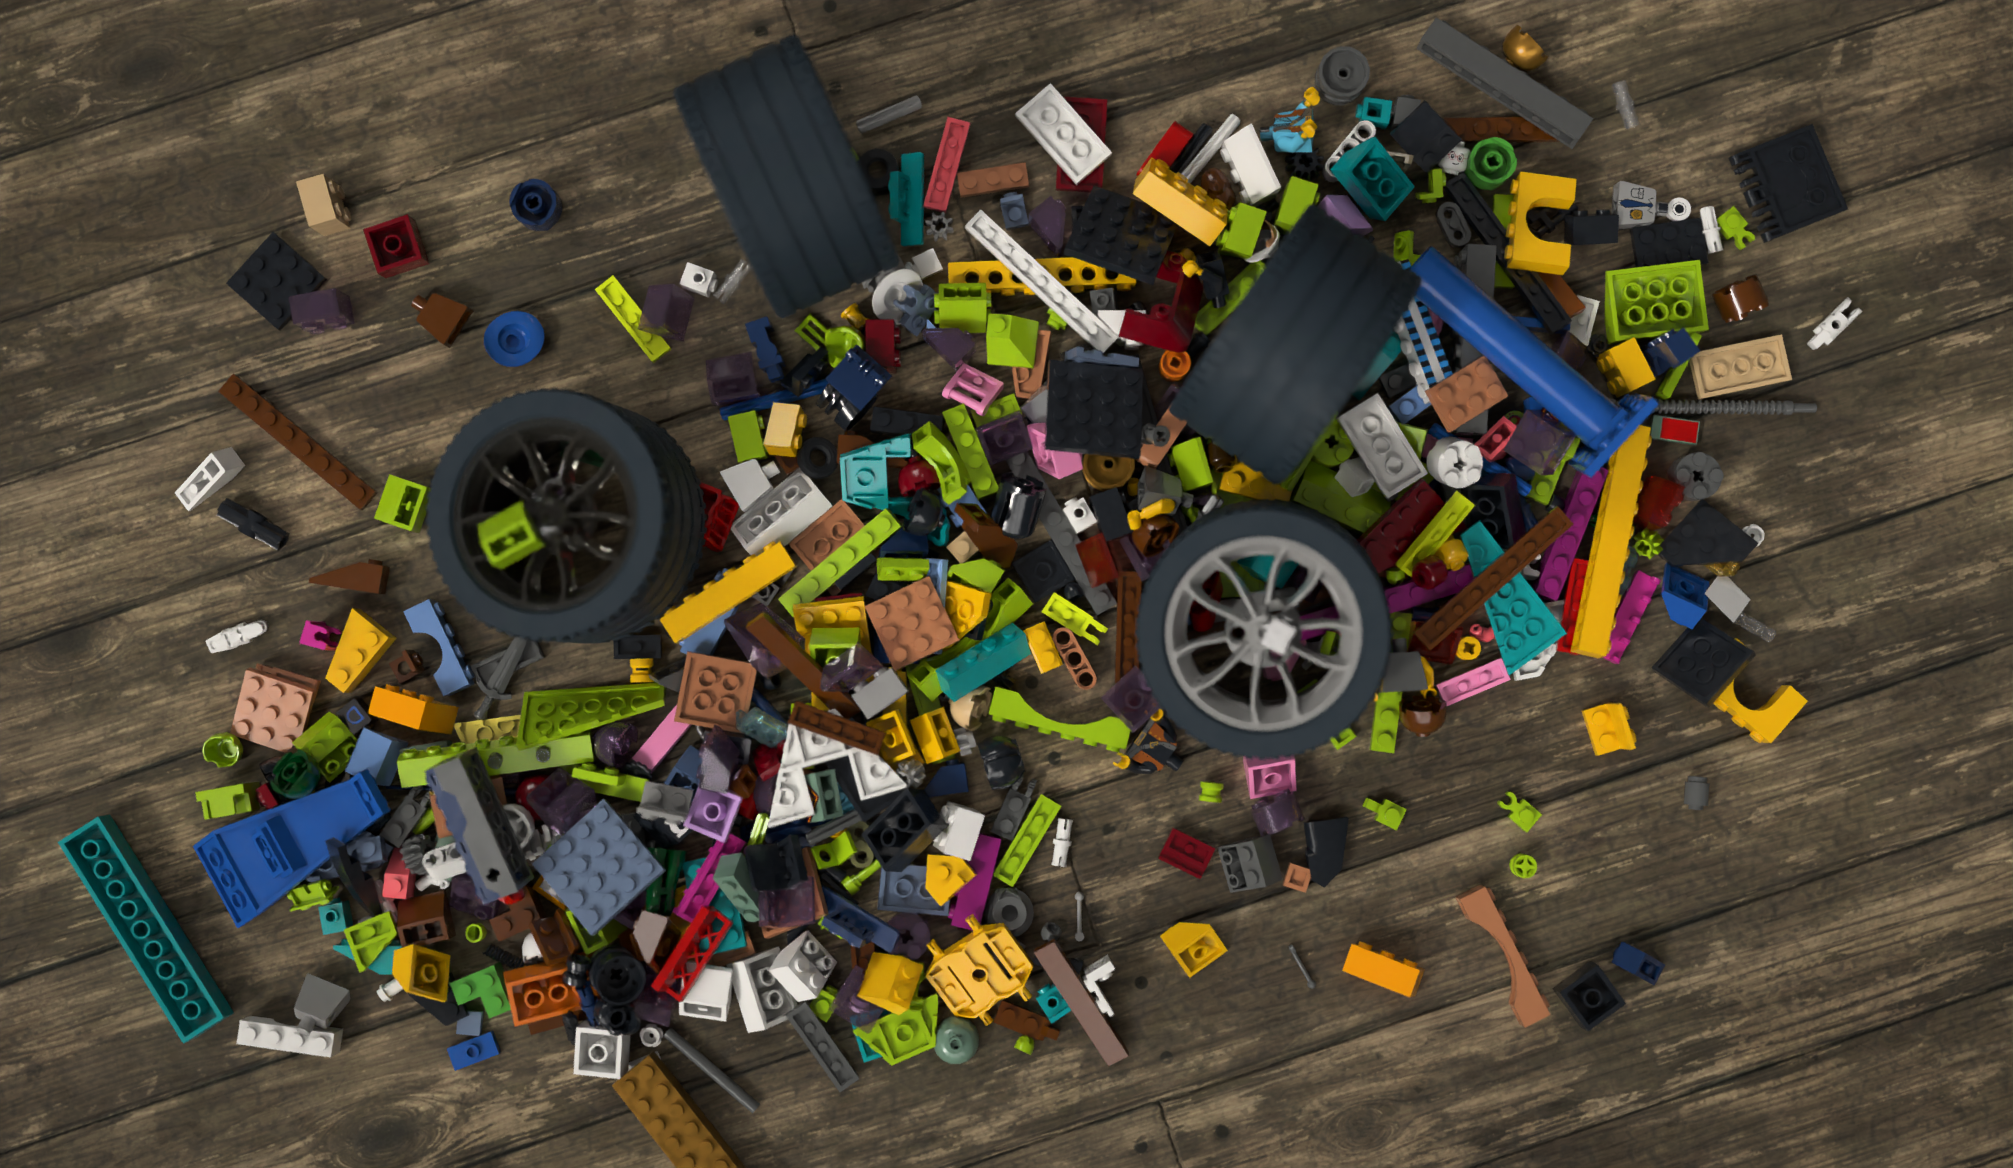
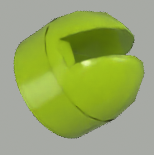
[1386,567,1405,585]
[465,923,487,943]
[1014,1035,1035,1055]

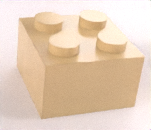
[296,174,351,236]

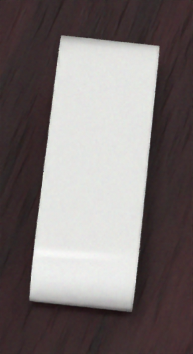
[1322,120,1376,182]

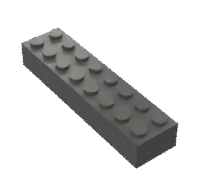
[1449,244,1496,439]

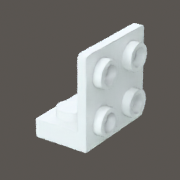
[1083,954,1115,1017]

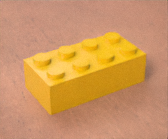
[1133,157,1228,246]

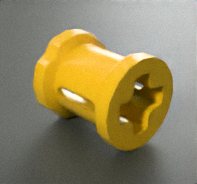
[840,303,870,331]

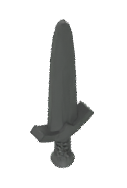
[474,637,527,720]

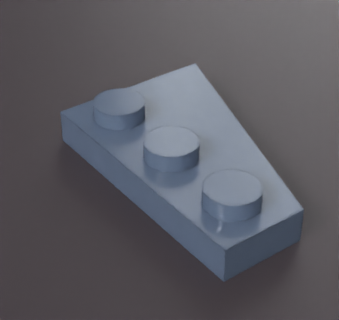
[1064,347,1139,368]

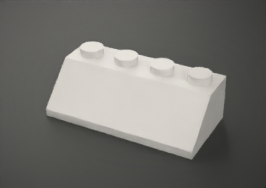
[731,468,832,557]

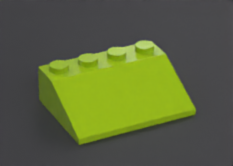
[1605,260,1709,344]

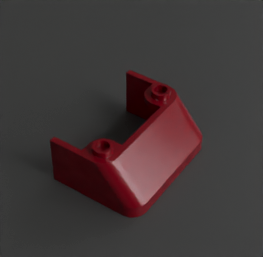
[1118,251,1203,353]

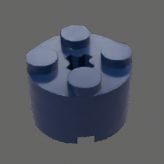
[509,179,562,231]

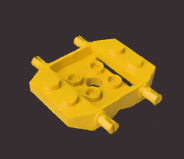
[925,914,1033,1026]

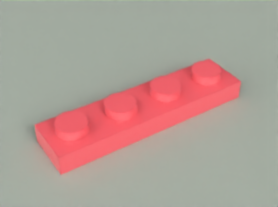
[923,117,970,213]

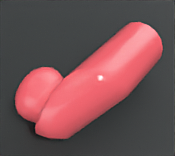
[1469,624,1495,643]

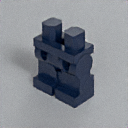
[745,316,786,383]

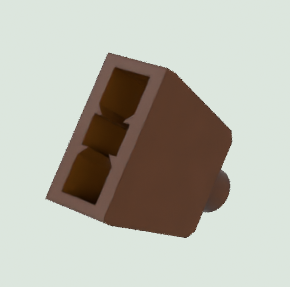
[411,293,473,348]

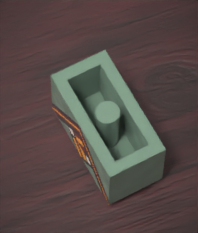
[805,769,844,823]

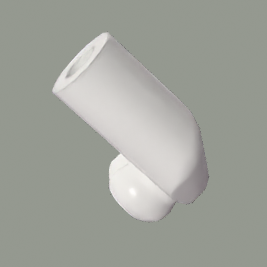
[415,873,450,892]

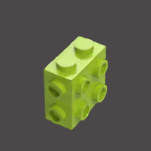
[934,283,991,333]

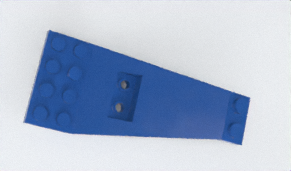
[193,769,391,929]

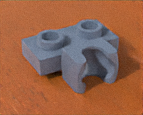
[893,284,936,336]

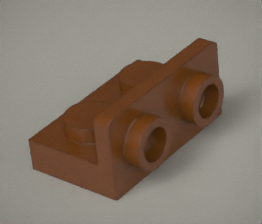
[529,908,579,966]

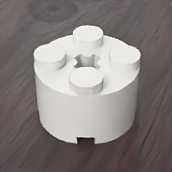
[1427,437,1483,488]

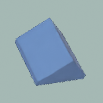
[345,727,408,786]

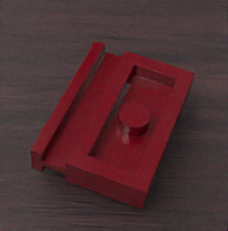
[1158,827,1215,879]

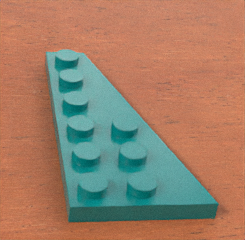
[1460,520,1567,675]

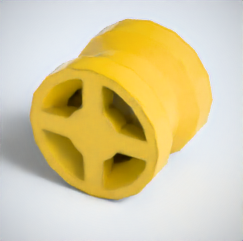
[1454,636,1481,660]

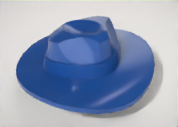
[484,311,544,367]

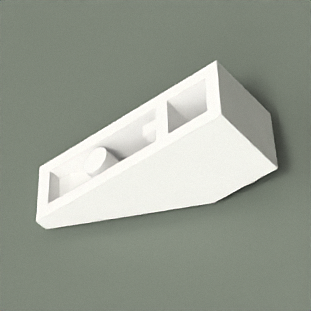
[175,447,245,511]

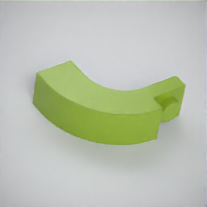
[912,421,971,505]

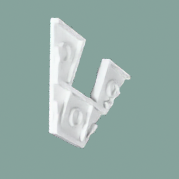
[768,709,908,828]

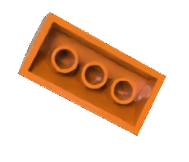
[503,950,601,1027]

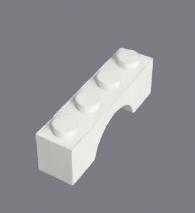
[236,1016,343,1057]

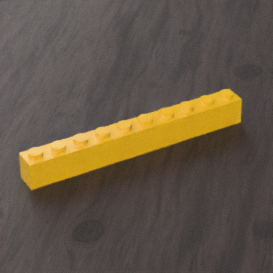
[1571,425,1652,658]

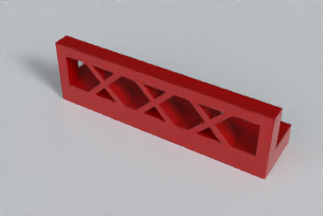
[1556,558,1589,656]
[651,906,734,1002]

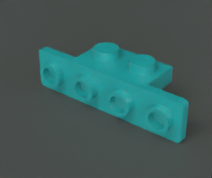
[888,152,924,247]

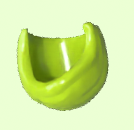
[825,326,866,368]

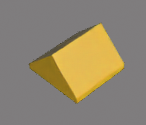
[866,709,918,765]

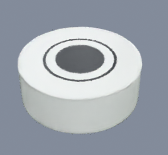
[1666,197,1691,222]

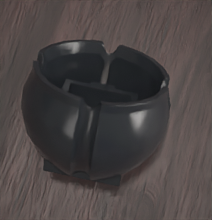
[977,735,1026,790]

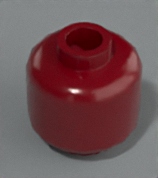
[1412,555,1448,590]

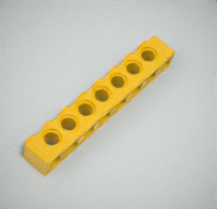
[948,257,1136,296]

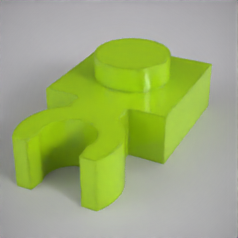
[1716,206,1755,250]
[1497,791,1542,833]

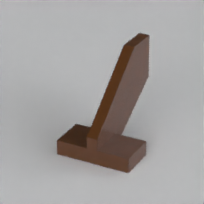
[954,503,1018,569]

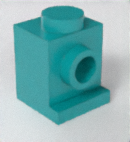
[1355,97,1392,130]
[1036,983,1071,1024]

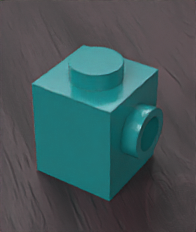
[318,897,353,935]

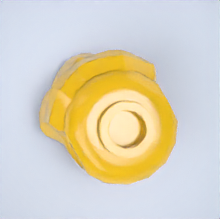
[1434,534,1469,571]

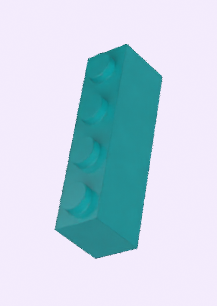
[935,622,1031,702]

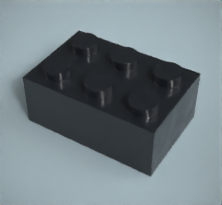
[861,788,947,872]

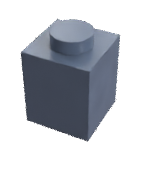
[355,836,388,866]

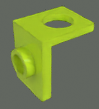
[811,831,857,869]

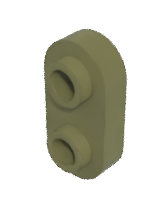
[847,821,874,868]

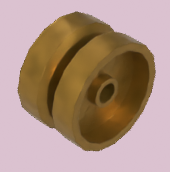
[1082,454,1134,492]

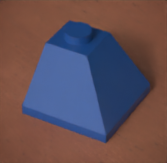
[1661,563,1709,629]

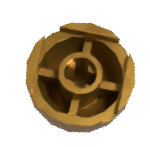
[1503,24,1549,71]

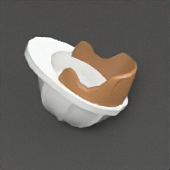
[1244,219,1280,262]

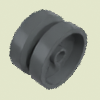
[1314,46,1370,106]

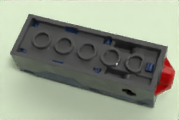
[424,747,534,905]

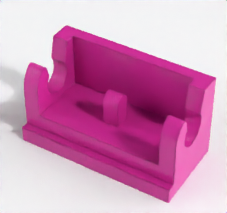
[300,620,342,651]

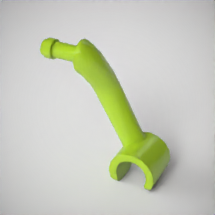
[910,962,926,1011]

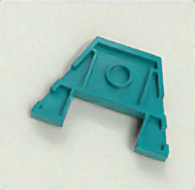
[840,434,913,520]

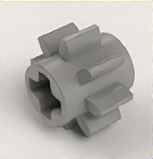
[925,212,954,241]
[954,727,977,756]
[895,759,926,788]

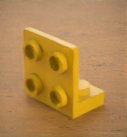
[1582,702,1637,756]

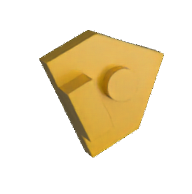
[925,854,977,906]

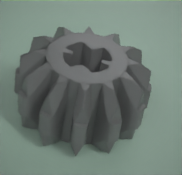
[399,834,435,875]

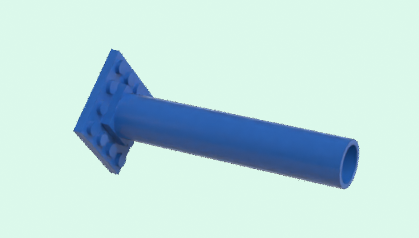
[1409,246,1659,478]

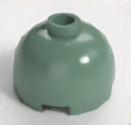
[934,1016,979,1064]

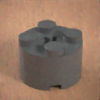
[1667,452,1724,501]

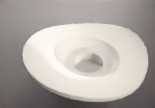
[872,268,923,325]

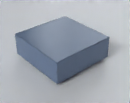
[456,1010,484,1036]

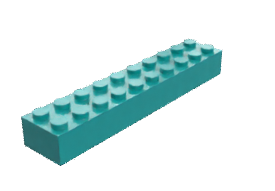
[58,815,234,1044]

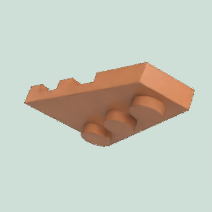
[1012,329,1052,399]

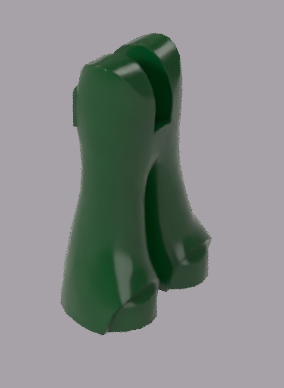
[646,848,687,917]

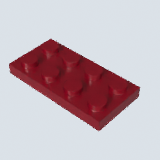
[1056,97,1107,192]

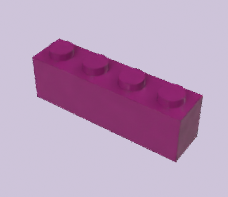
[948,832,1001,930]

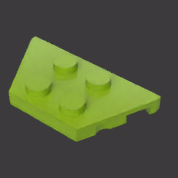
[853,993,938,1065]

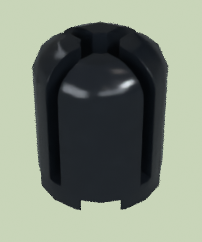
[990,472,1047,539]

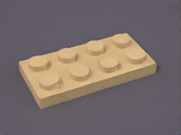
[1689,334,1792,400]

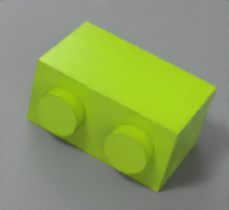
[728,410,768,464]

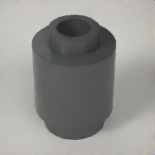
[1684,776,1710,810]

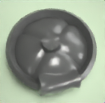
[984,886,1034,937]

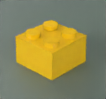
[1596,337,1656,398]

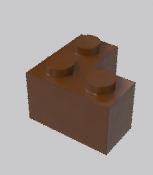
[489,881,548,942]

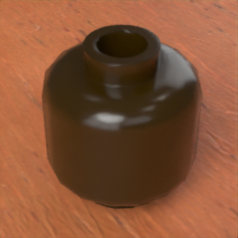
[1205,439,1237,473]

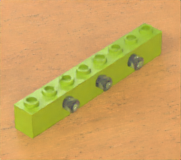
[397,729,595,788]

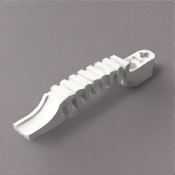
[422,806,595,881]

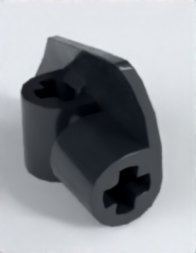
[1303,817,1349,888]

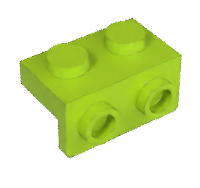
[876,557,930,581]

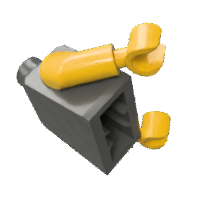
[1127,465,1193,530]
[1374,638,1437,701]

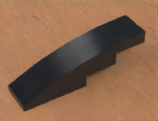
[325,837,382,917]

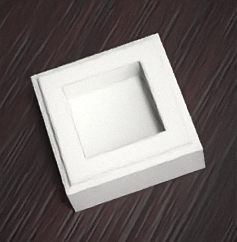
[912,248,943,280]

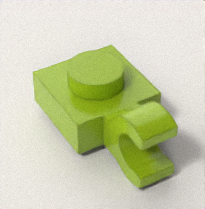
[1362,798,1407,831]

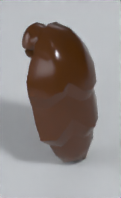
[1200,168,1236,210]

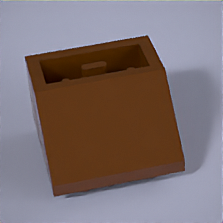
[397,890,456,948]

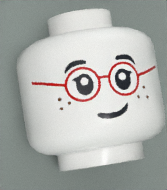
[1437,141,1470,175]

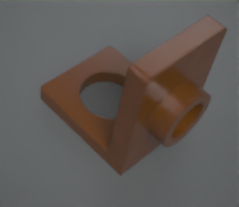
[389,650,425,684]

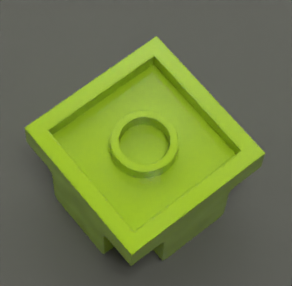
[195,782,260,820]

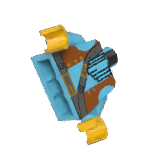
[1260,87,1320,153]

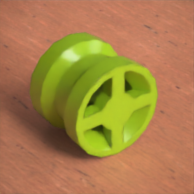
[1199,781,1224,803]
[1509,853,1537,879]

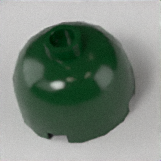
[271,749,321,799]

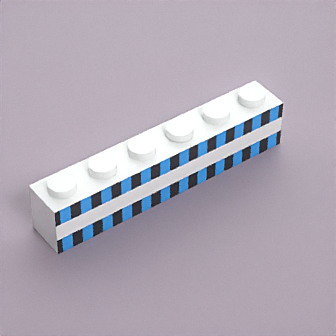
[1395,259,1452,404]

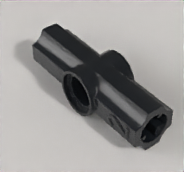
[217,498,290,551]

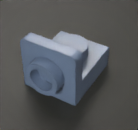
[1000,192,1029,231]

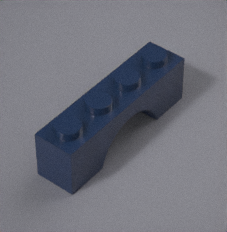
[1640,328,1700,377]

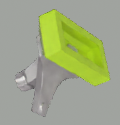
[1302,631,1341,670]

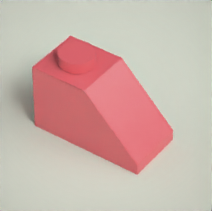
[1474,416,1522,462]
[382,847,416,899]

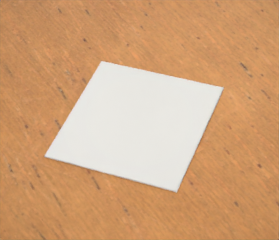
[1704,571,1750,623]

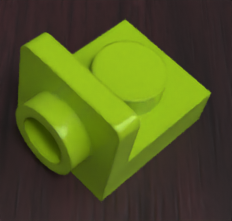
[809,985,842,1023]

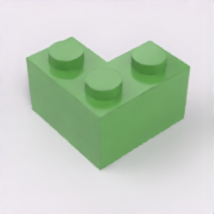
[449,962,511,1019]

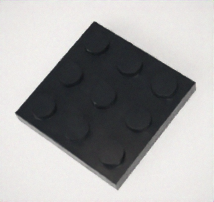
[226,232,327,331]
[1652,618,1756,708]

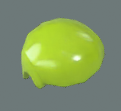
[202,732,243,768]

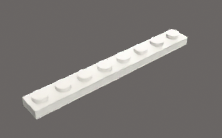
[965,209,1118,354]

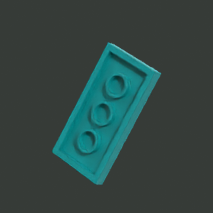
[683,857,747,957]

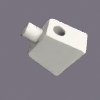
[720,459,780,512]

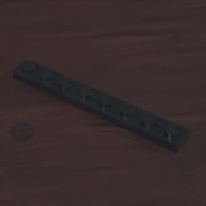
[1443,172,1572,336]

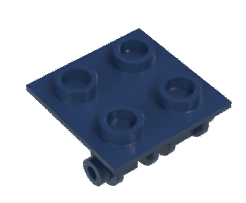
[825,345,892,411]

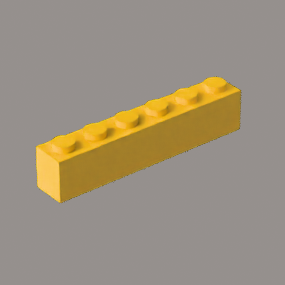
[660,541,797,644]

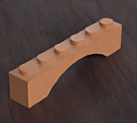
[1455,885,1550,1028]

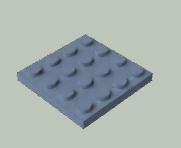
[532,799,666,936]

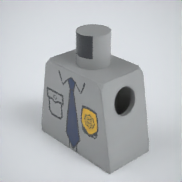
[1611,181,1668,229]

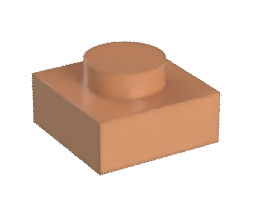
[1282,862,1311,893]

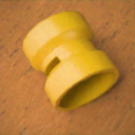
[630,658,654,683]

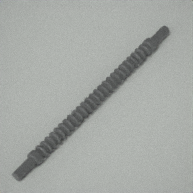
[1610,399,1817,415]

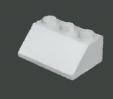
[1220,124,1281,207]
[727,946,798,1033]

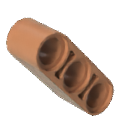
[1134,403,1187,469]
[1052,627,1097,690]

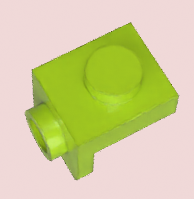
[1415,167,1446,203]

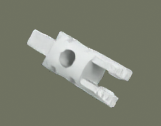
[1807,297,1863,350]
[206,620,269,653]

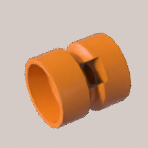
[1158,350,1191,382]

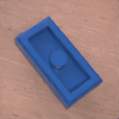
[447,1031,501,1071]

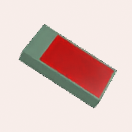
[1650,415,1700,445]

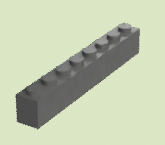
[1416,17,1594,149]

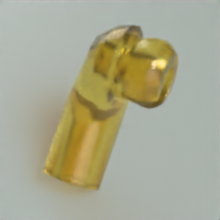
[1703,562,1740,577]

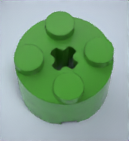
[1464,137,1517,190]

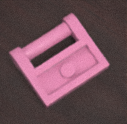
[942,363,1004,416]

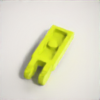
[1042,592,1108,646]

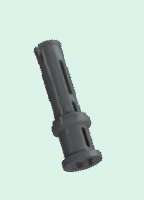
[1141,423,1170,447]

